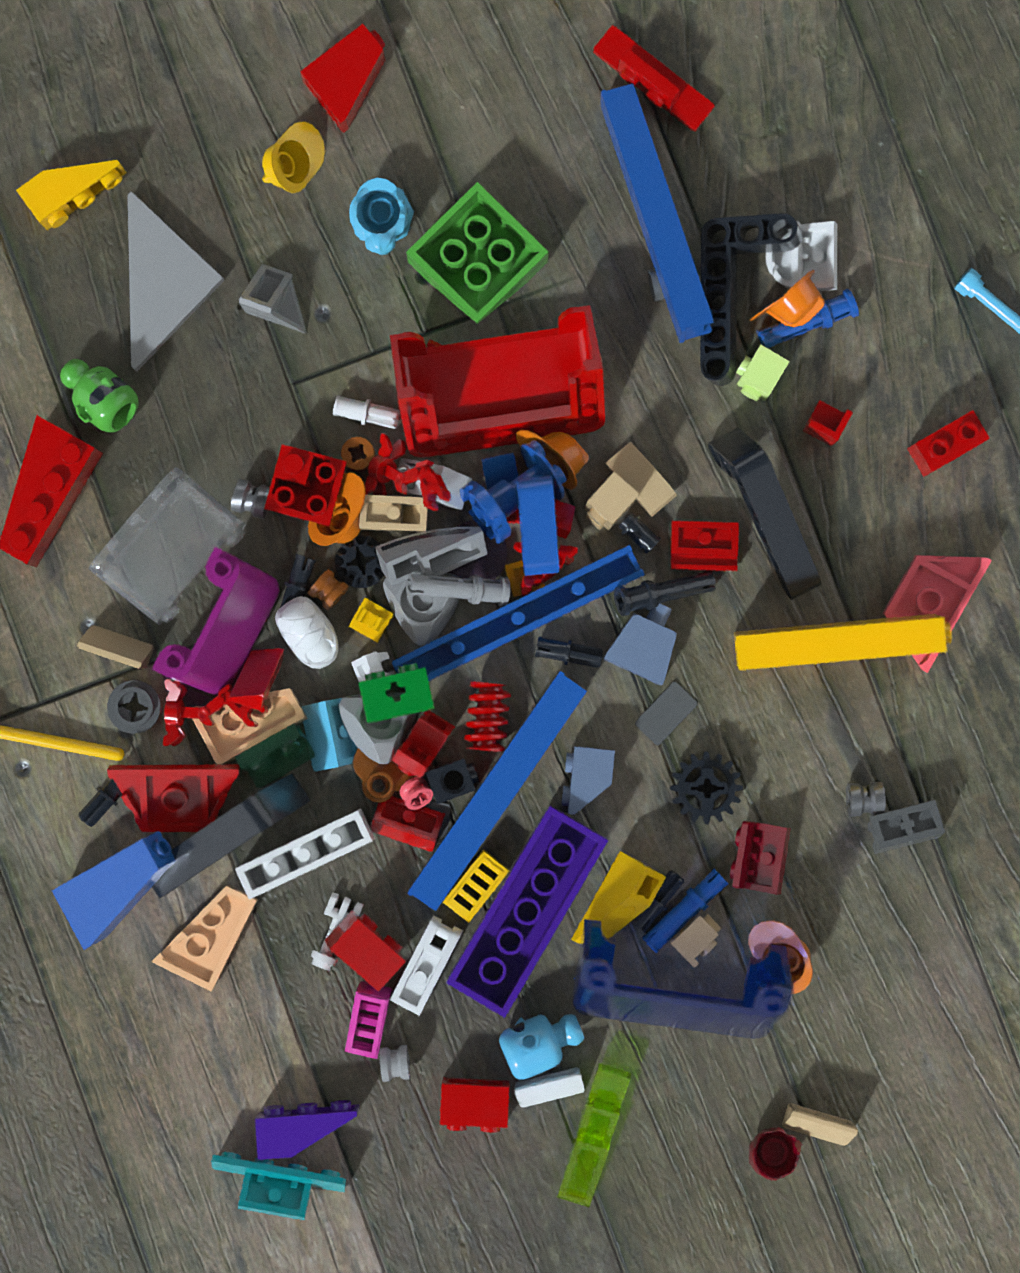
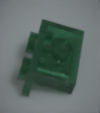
[235,723,316,788]

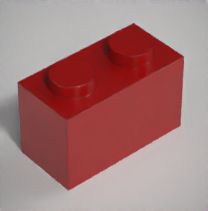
[325,910,406,992]
[440,1077,509,1133]

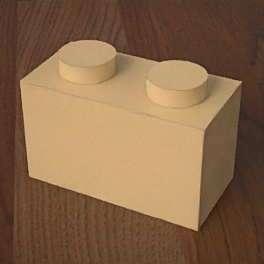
[584,471,640,531]

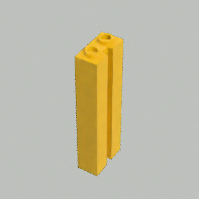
[734,614,952,670]

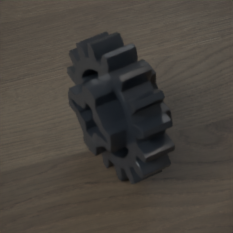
[669,751,743,824]

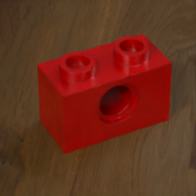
[907,410,990,477]

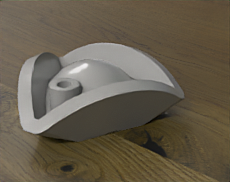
[383,573,460,646]
[339,692,416,764]

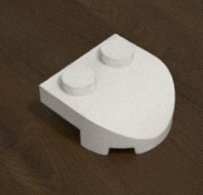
[766,221,837,291]

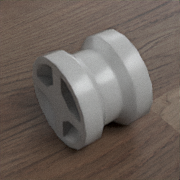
[380,1045,410,1082]

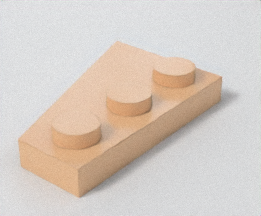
[192,688,308,764]
[151,885,258,992]

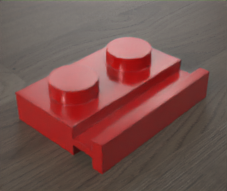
[670,521,739,572]

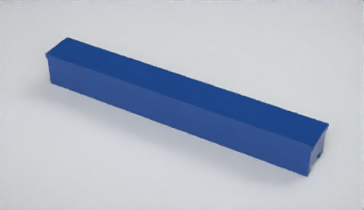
[601,83,714,343]
[392,545,645,691]
[407,671,587,911]

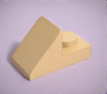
[359,495,428,533]

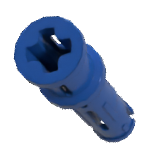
[757,288,859,348]

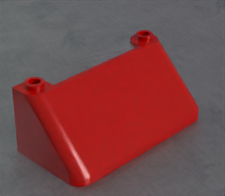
[390,305,605,457]

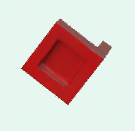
[802,400,853,446]

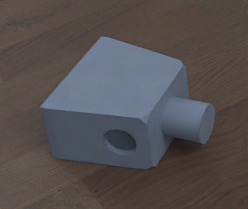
[603,603,677,686]

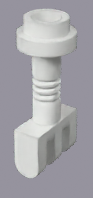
[311,892,364,971]

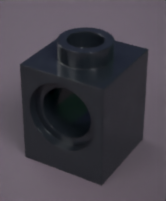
[426,758,479,804]

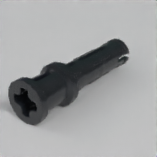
[614,571,716,616]

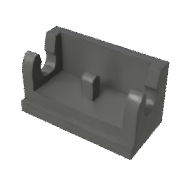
[868,800,945,854]

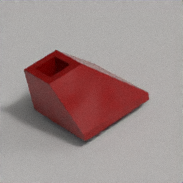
[264,444,347,527]

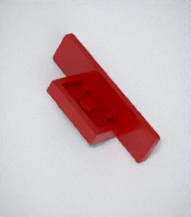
[593,26,714,131]

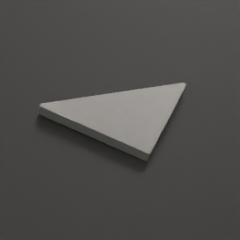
[128,192,224,371]

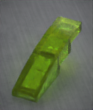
[557,1063,631,1207]

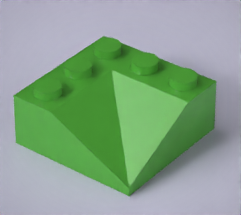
[406,182,549,324]

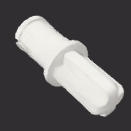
[333,395,400,429]

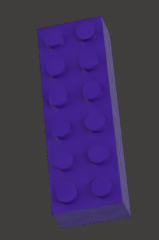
[446,805,608,1018]

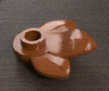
[353,748,416,803]

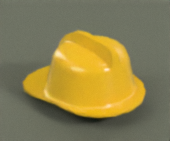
[262,122,325,193]

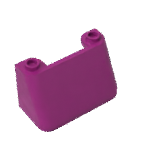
[152,546,280,695]

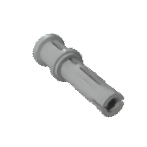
[406,573,510,607]

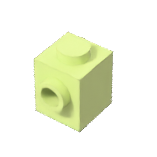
[736,345,790,401]

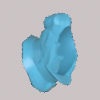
[349,177,414,255]

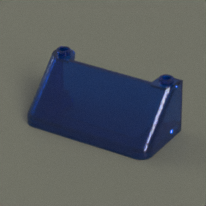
[573,919,793,1039]

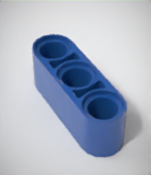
[517,475,559,576]

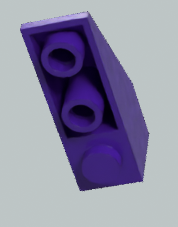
[255,1100,360,1160]

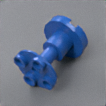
[459,440,566,544]

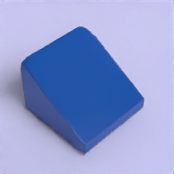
[481,453,518,490]

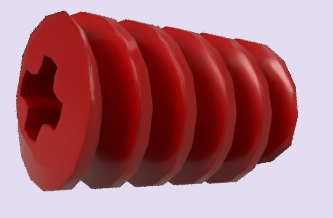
[464,681,511,752]

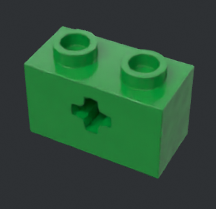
[358,663,434,724]

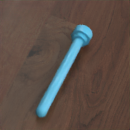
[954,267,1020,334]

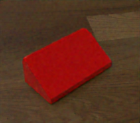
[229,648,285,711]
[370,796,445,852]

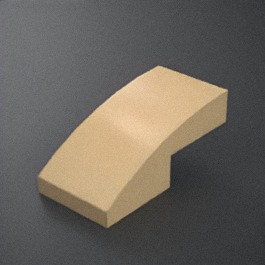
[606,441,677,517]

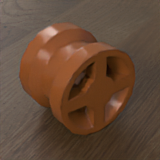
[341,437,376,473]
[308,569,350,611]

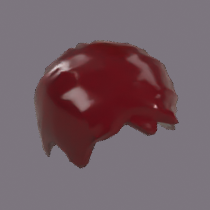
[748,1127,803,1181]

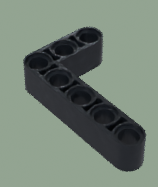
[700,213,803,386]
[708,427,822,600]
[152,773,310,899]

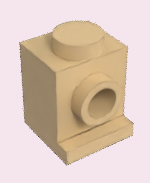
[669,913,722,968]

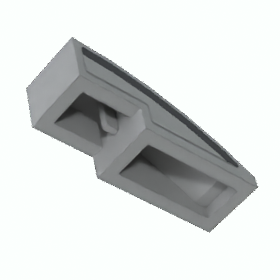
[375,527,487,586]

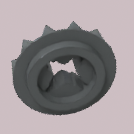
[107,680,162,734]

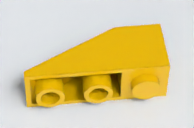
[16,160,127,230]
[571,851,666,950]

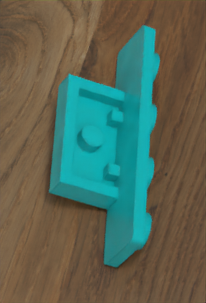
[211,1152,346,1221]

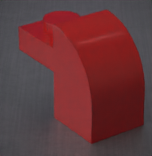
[391,710,455,779]

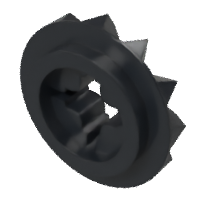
[335,535,384,588]

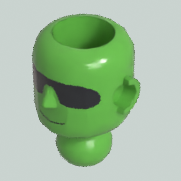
[60,359,139,433]

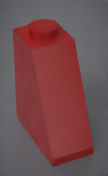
[300,23,386,133]

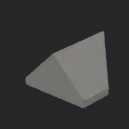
[239,264,307,334]

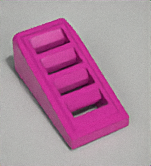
[345,982,392,1059]

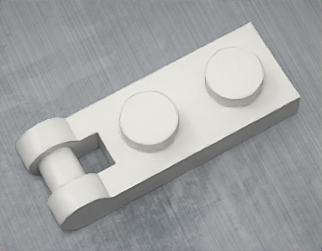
[390,915,463,1015]

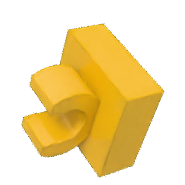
[349,598,394,643]

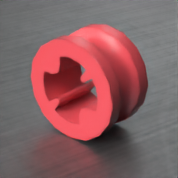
[399,777,433,810]

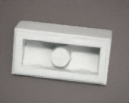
[515,1067,585,1107]

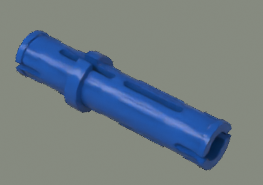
[642,869,729,953]

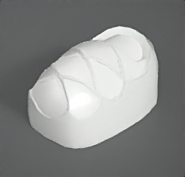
[275,596,339,669]

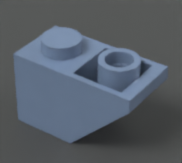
[562,746,615,815]

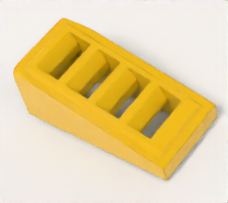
[443,849,510,923]

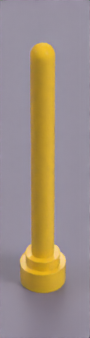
[0,725,125,761]

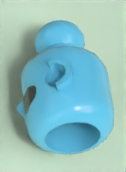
[499,1014,584,1080]

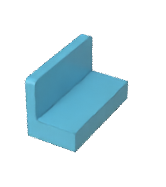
[302,698,358,772]

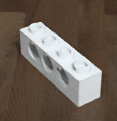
[235,809,375,900]

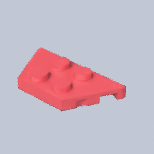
[883,555,992,673]

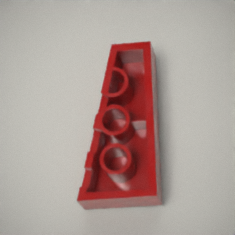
[0,415,103,567]

